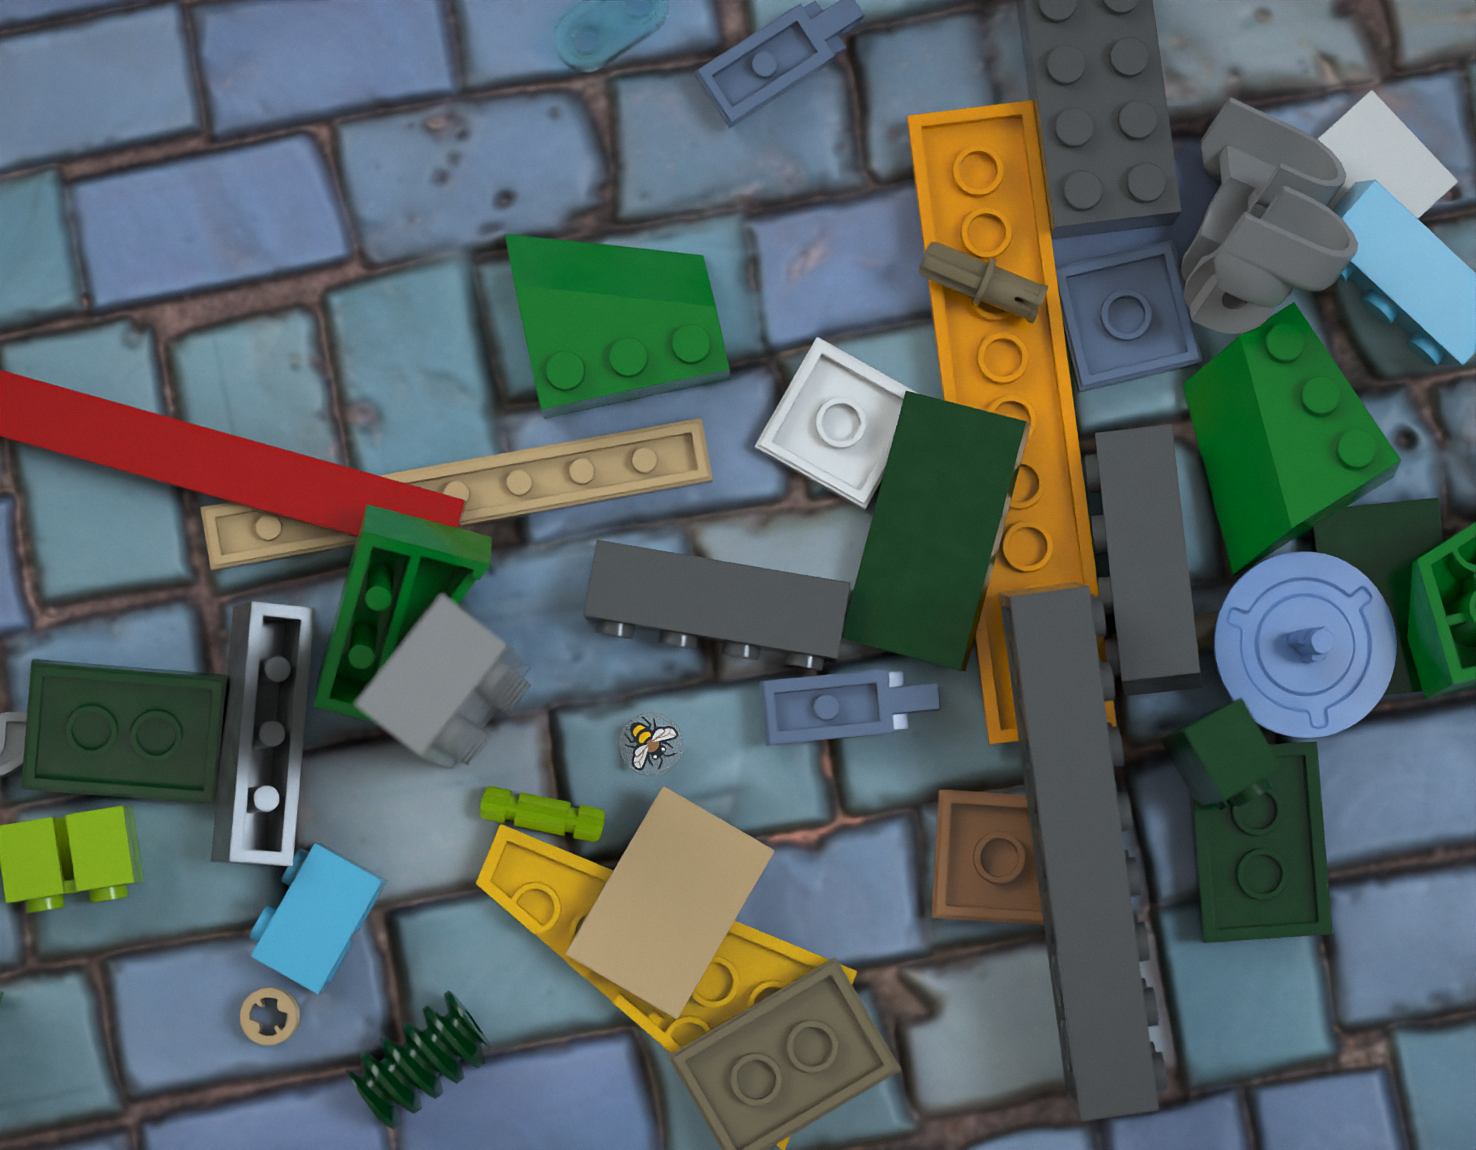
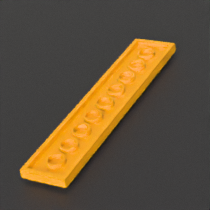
[906,100,1117,745]

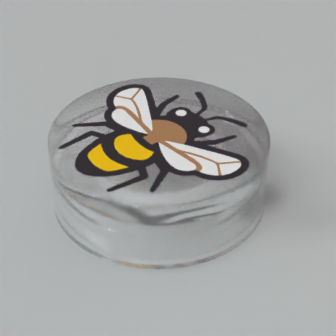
[619,712,683,777]

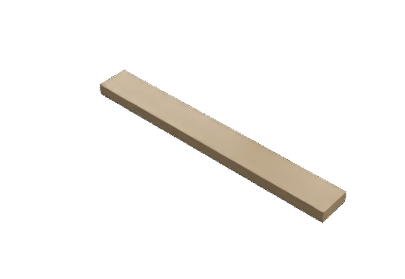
[200,418,713,571]

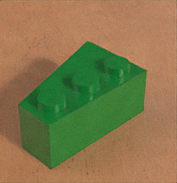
[313,504,492,723]

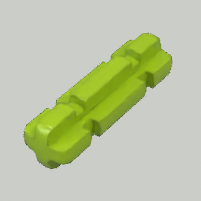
[479,786,606,842]

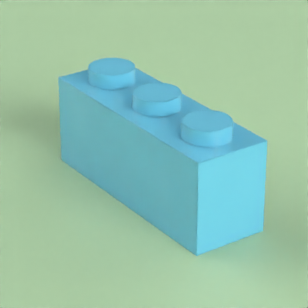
[1332,179,1476,367]

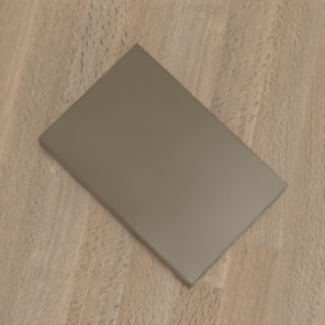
[668,957,901,1150]

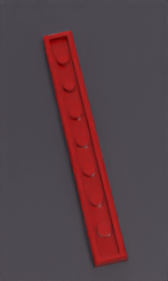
[0,370,467,537]

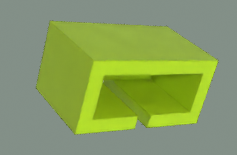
[0,806,144,914]

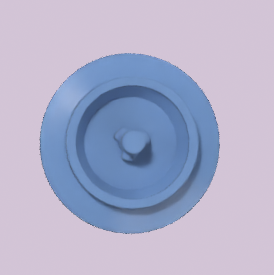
[1213,551,1397,738]

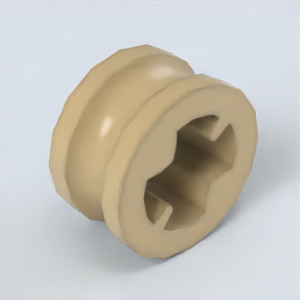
[240,987,301,1046]

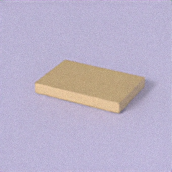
[565,786,775,1019]

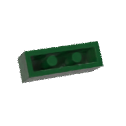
[1160,697,1282,811]

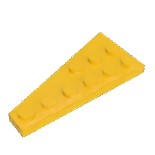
[476,824,857,1150]

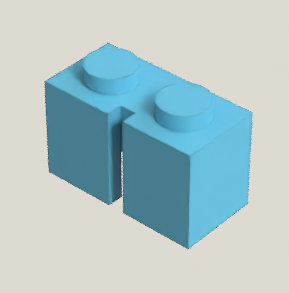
[249,843,388,994]

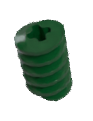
[346,991,491,1129]

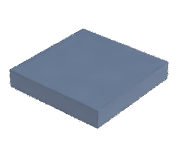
[1055,239,1203,393]

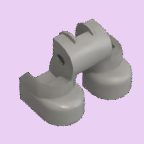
[1180,97,1358,334]

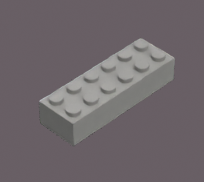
[355,594,531,768]

